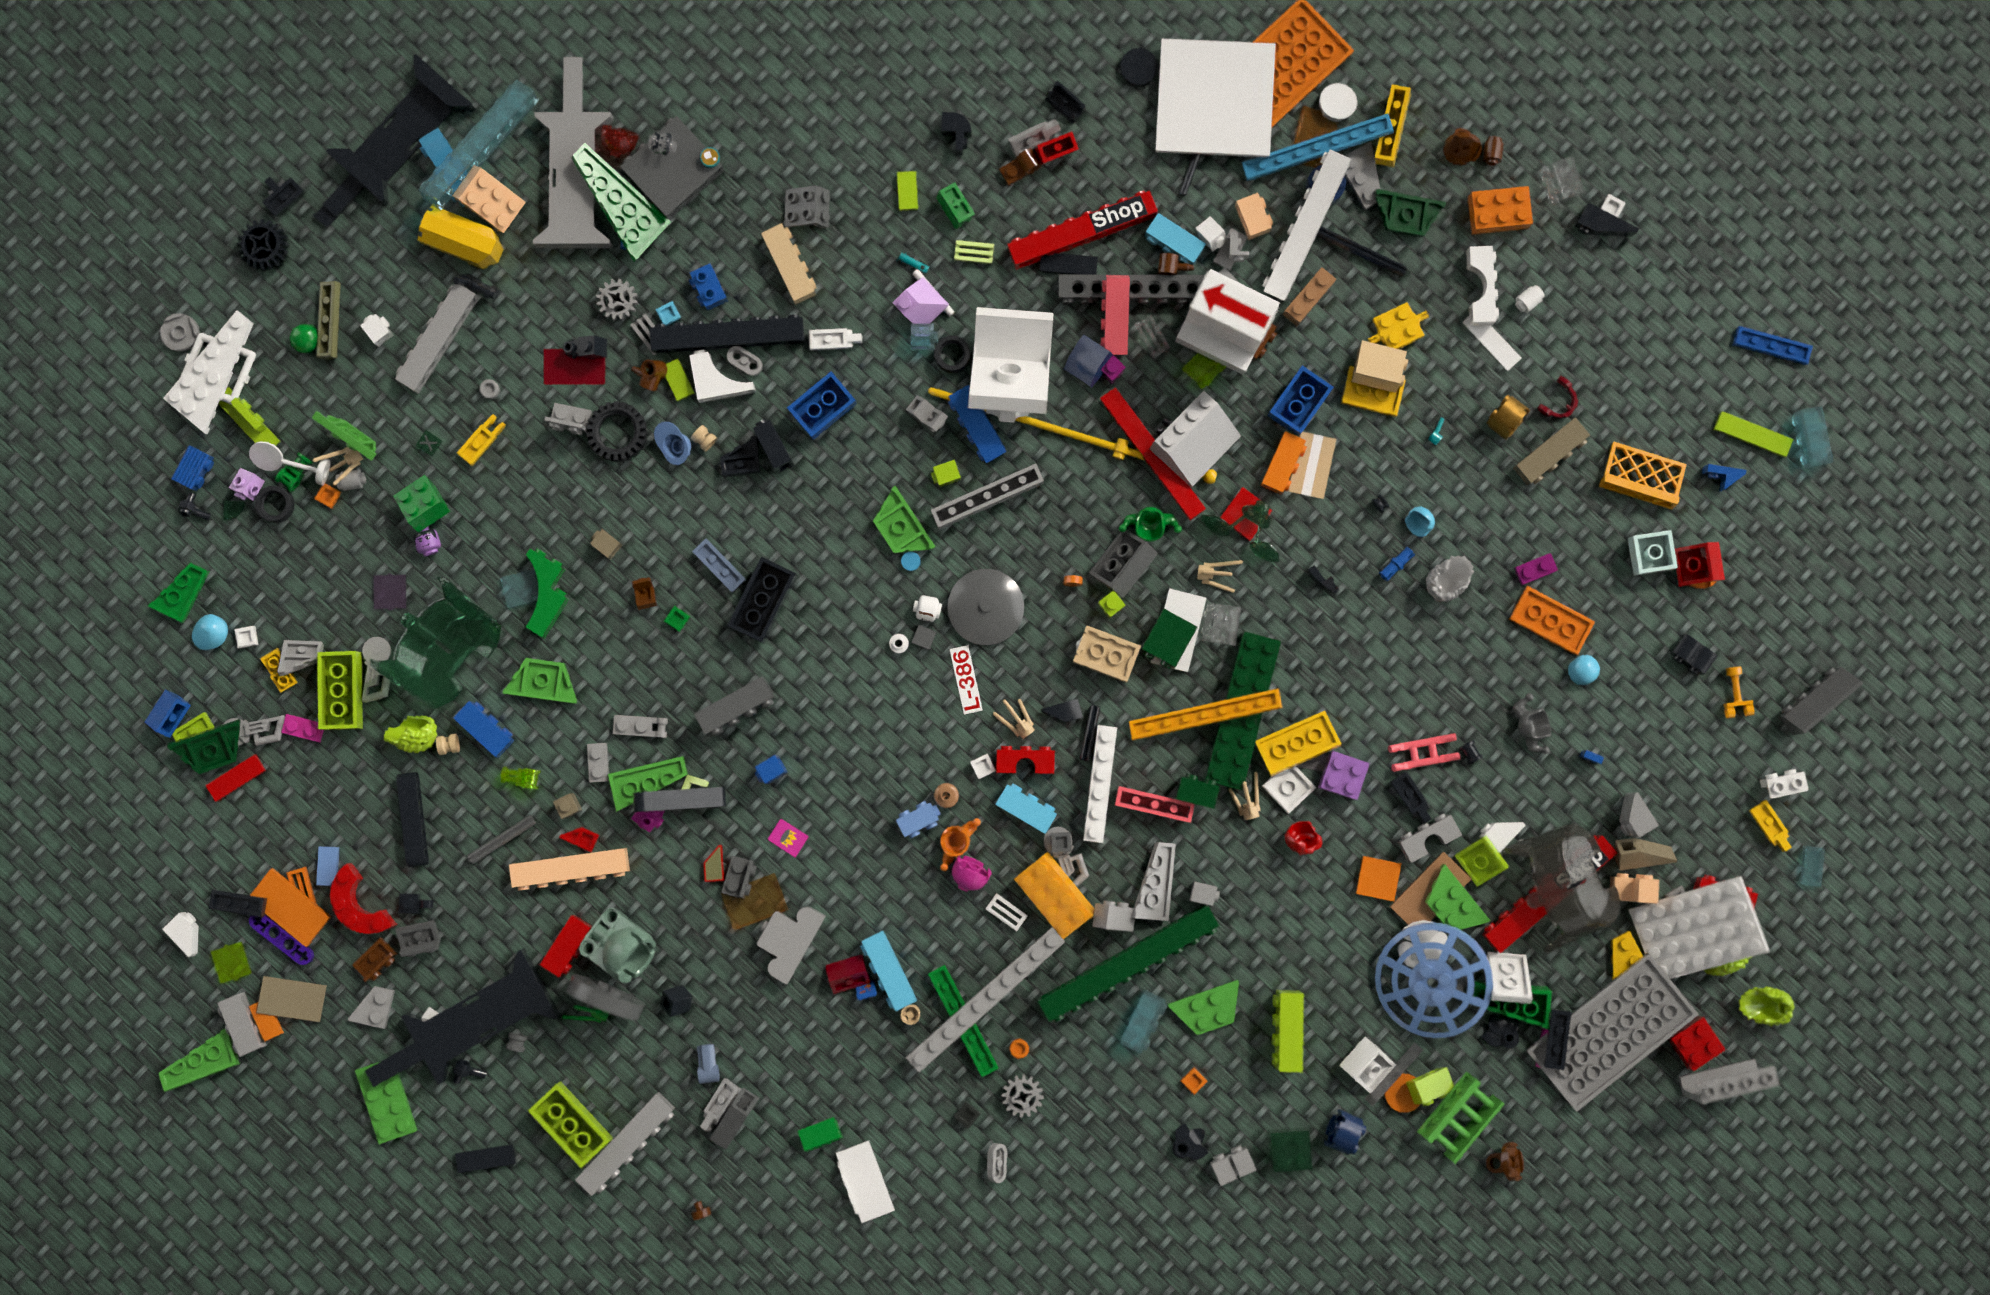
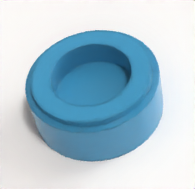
[901,552,921,571]

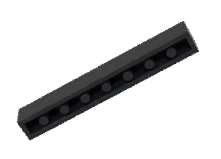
[650,314,805,353]

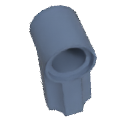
[697,1044,720,1084]

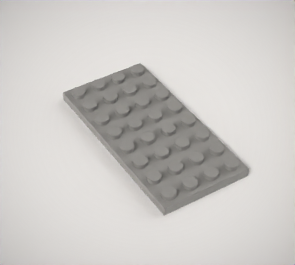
[1526,953,1699,1112]

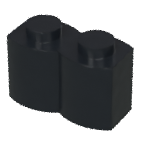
[1670,634,1718,676]

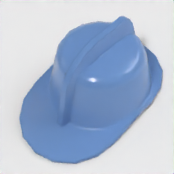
[654,422,691,465]

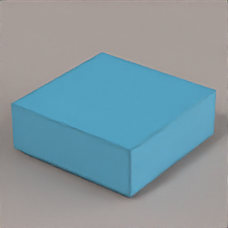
[656,301,682,326]

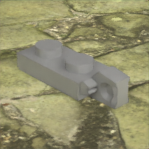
[1008,120,1061,157]
[700,1078,742,1132]

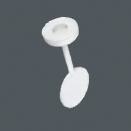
[249,441,330,486]

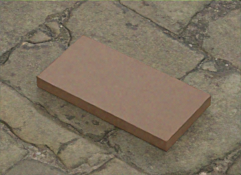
[1389,852,1471,925]

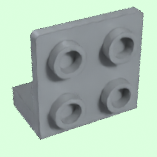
[544,403,593,436]

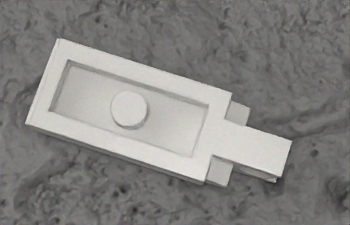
[809,328,862,350]

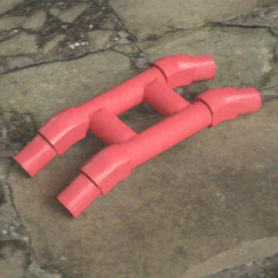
[1388,733,1460,772]

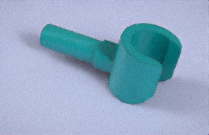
[1429,417,1445,445]

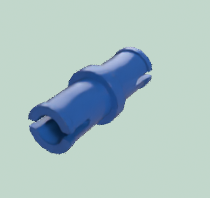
[1379,547,1415,581]

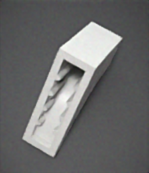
[689,350,756,403]

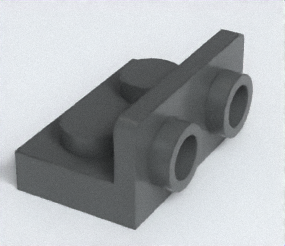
[721,856,757,899]

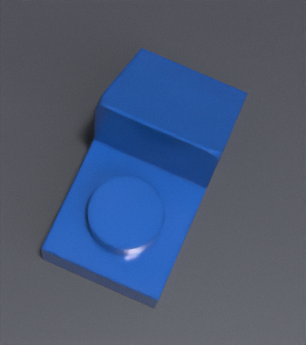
[1702,464,1746,492]

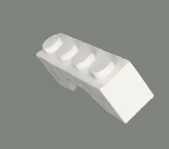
[1466,246,1499,326]

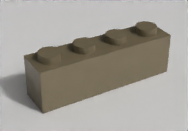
[1513,417,1590,485]

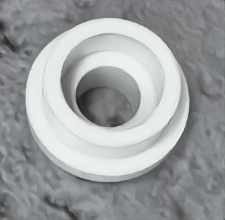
[889,634,909,653]

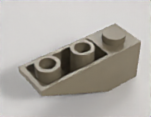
[1614,838,1677,871]

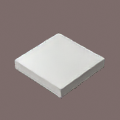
[1262,766,1316,814]

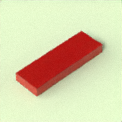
[205,754,266,802]

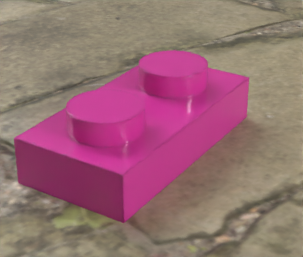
[281,714,324,742]

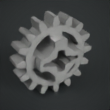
[596,279,638,321]
[1002,1074,1044,1118]

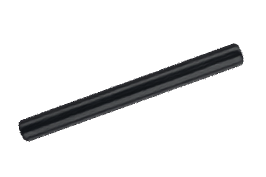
[1316,226,1407,276]

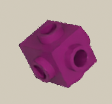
[631,810,665,833]

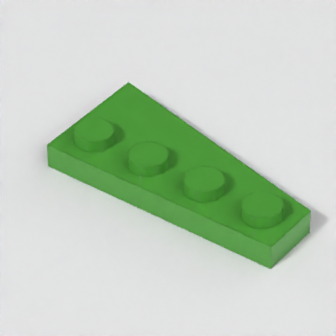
[608,756,688,812]
[159,1028,240,1092]

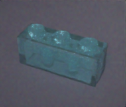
[1792,406,1834,469]
[1119,989,1167,1053]

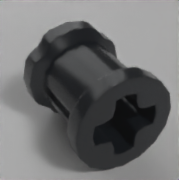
[1459,740,1483,765]

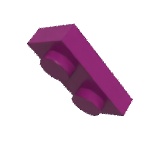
[1514,553,1558,585]

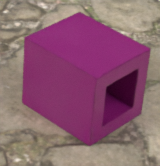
[1101,354,1126,384]

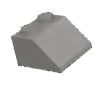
[1619,792,1659,838]

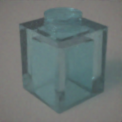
[911,324,938,350]

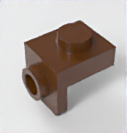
[632,577,657,610]

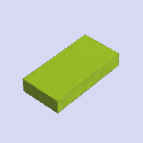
[897,171,918,211]
[665,359,695,401]

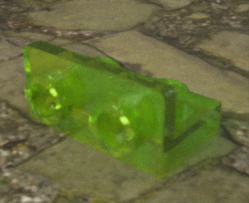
[1182,353,1226,389]

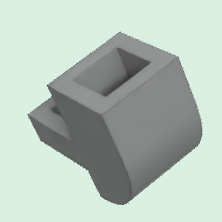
[906,395,948,432]

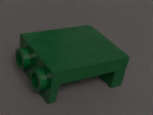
[1141,608,1198,669]

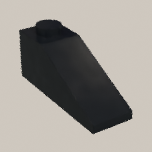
[1574,202,1639,236]

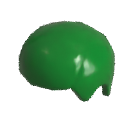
[289,324,318,353]

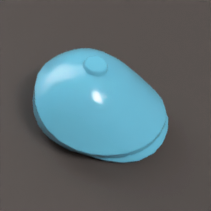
[192,614,228,650]

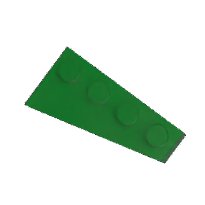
[1472,981,1552,1029]

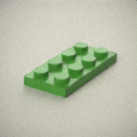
[355,1061,418,1144]

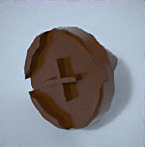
[1443,128,1482,165]
[1486,1142,1524,1182]

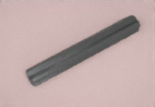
[467,815,536,864]

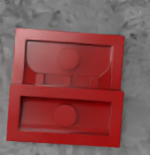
[1220,487,1272,541]

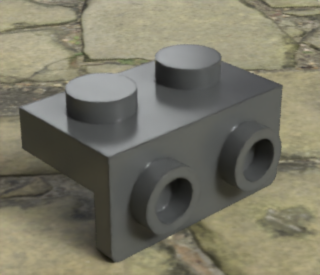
[396,920,441,957]

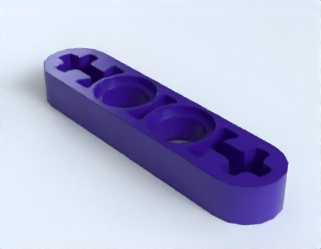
[249,914,314,965]

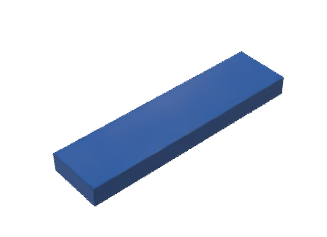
[1733,326,1813,365]

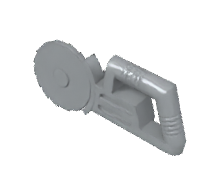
[362,637,392,703]
[224,715,285,746]
[1044,826,1089,888]

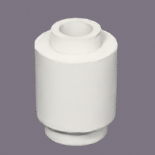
[1515,285,1545,313]

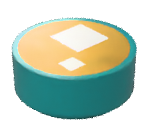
[700,147,720,168]

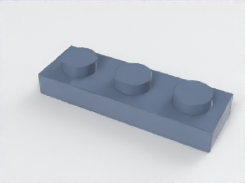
[692,539,746,593]

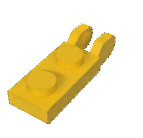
[457,414,506,466]

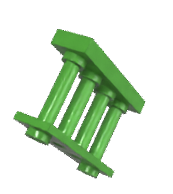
[1417,1072,1504,1164]

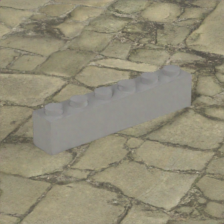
[395,284,479,394]
[931,464,1044,530]
[575,1092,675,1196]

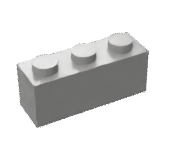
[218,992,267,1057]

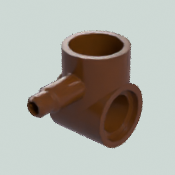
[1158,253,1194,275]
[631,360,667,391]

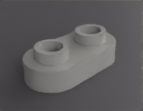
[727,346,763,376]
[987,1143,1007,1183]

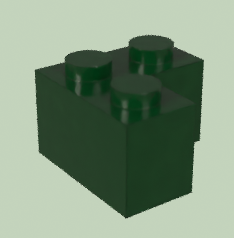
[1176,773,1220,809]

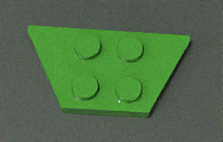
[312,411,376,461]
[873,486,936,554]
[503,658,577,704]
[1425,864,1491,930]
[1168,980,1239,1035]

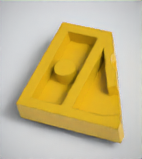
[1611,931,1643,981]

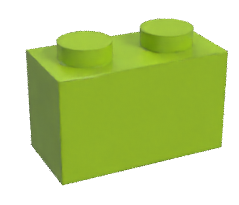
[1406,1067,1454,1106]

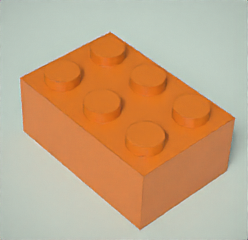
[1468,186,1533,234]

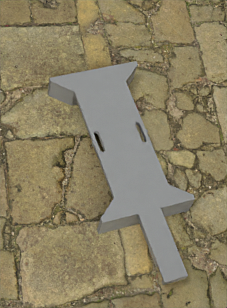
[533,57,614,248]

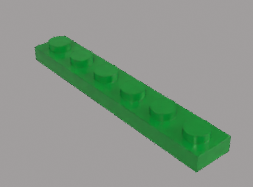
[928,965,999,1077]

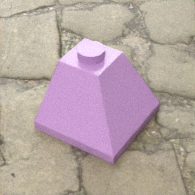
[892,277,949,331]

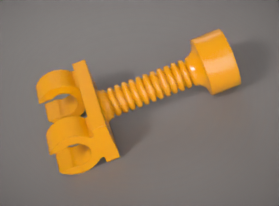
[1723,666,1755,718]

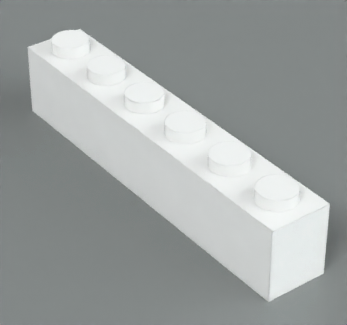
[1083,725,1117,843]

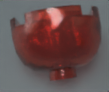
[600,124,640,157]

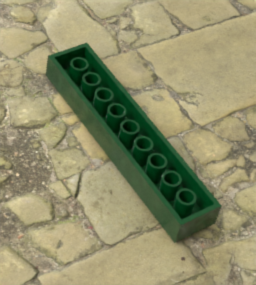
[1037,904,1220,1023]

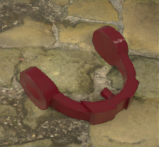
[1537,376,1579,418]

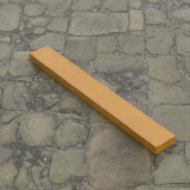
[1129,689,1283,741]

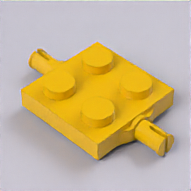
[1368,302,1429,349]

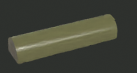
[317,281,341,360]

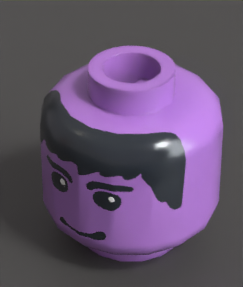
[413,527,441,556]

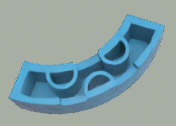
[419,128,468,208]

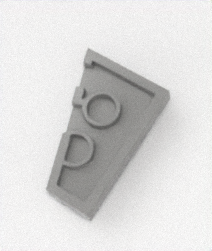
[1345,142,1380,210]

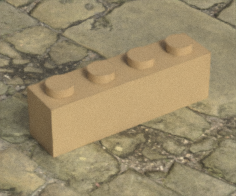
[761,223,817,305]

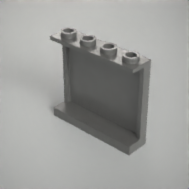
[620,116,724,220]

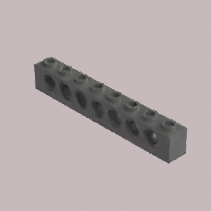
[1058,275,1206,304]

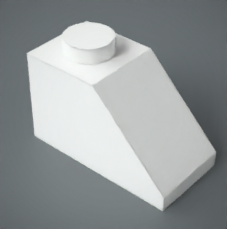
[1479,822,1525,853]
[163,912,199,957]

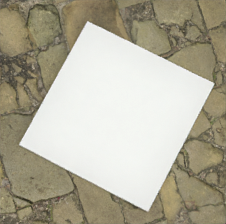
[1156,39,1275,157]

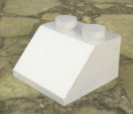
[1339,1037,1396,1094]

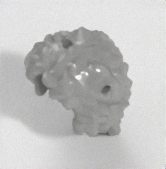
[1426,556,1474,602]

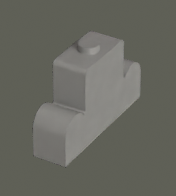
[757,906,826,984]

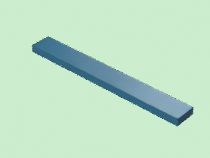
[1242,113,1394,181]

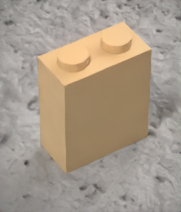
[1352,340,1408,393]

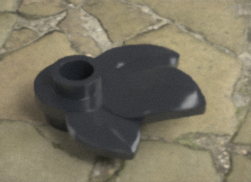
[1482,1015,1519,1049]
[1172,1123,1208,1160]

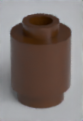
[1482,136,1504,166]

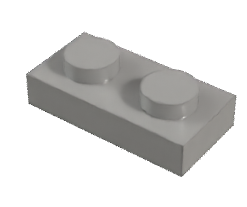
[587,743,609,783]

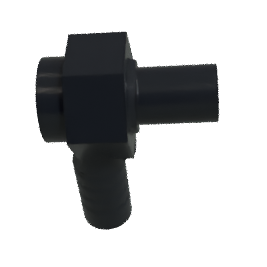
[178,493,211,521]
[453,1059,487,1084]

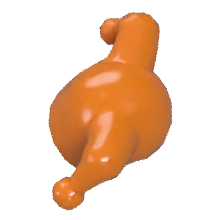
[940,818,981,871]

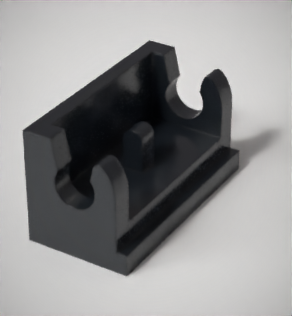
[1045,81,1086,125]

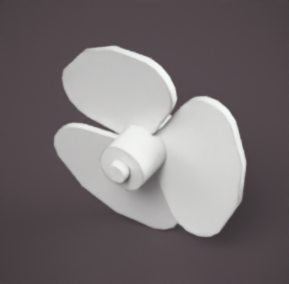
[1398,920,1447,968]

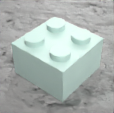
[1628,530,1678,576]

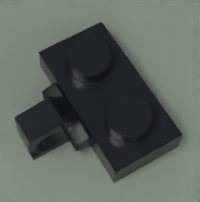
[262,177,305,217]

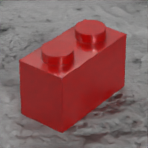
[1034,131,1079,165]

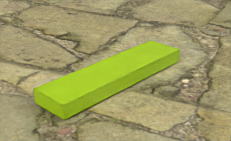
[1714,411,1793,458]

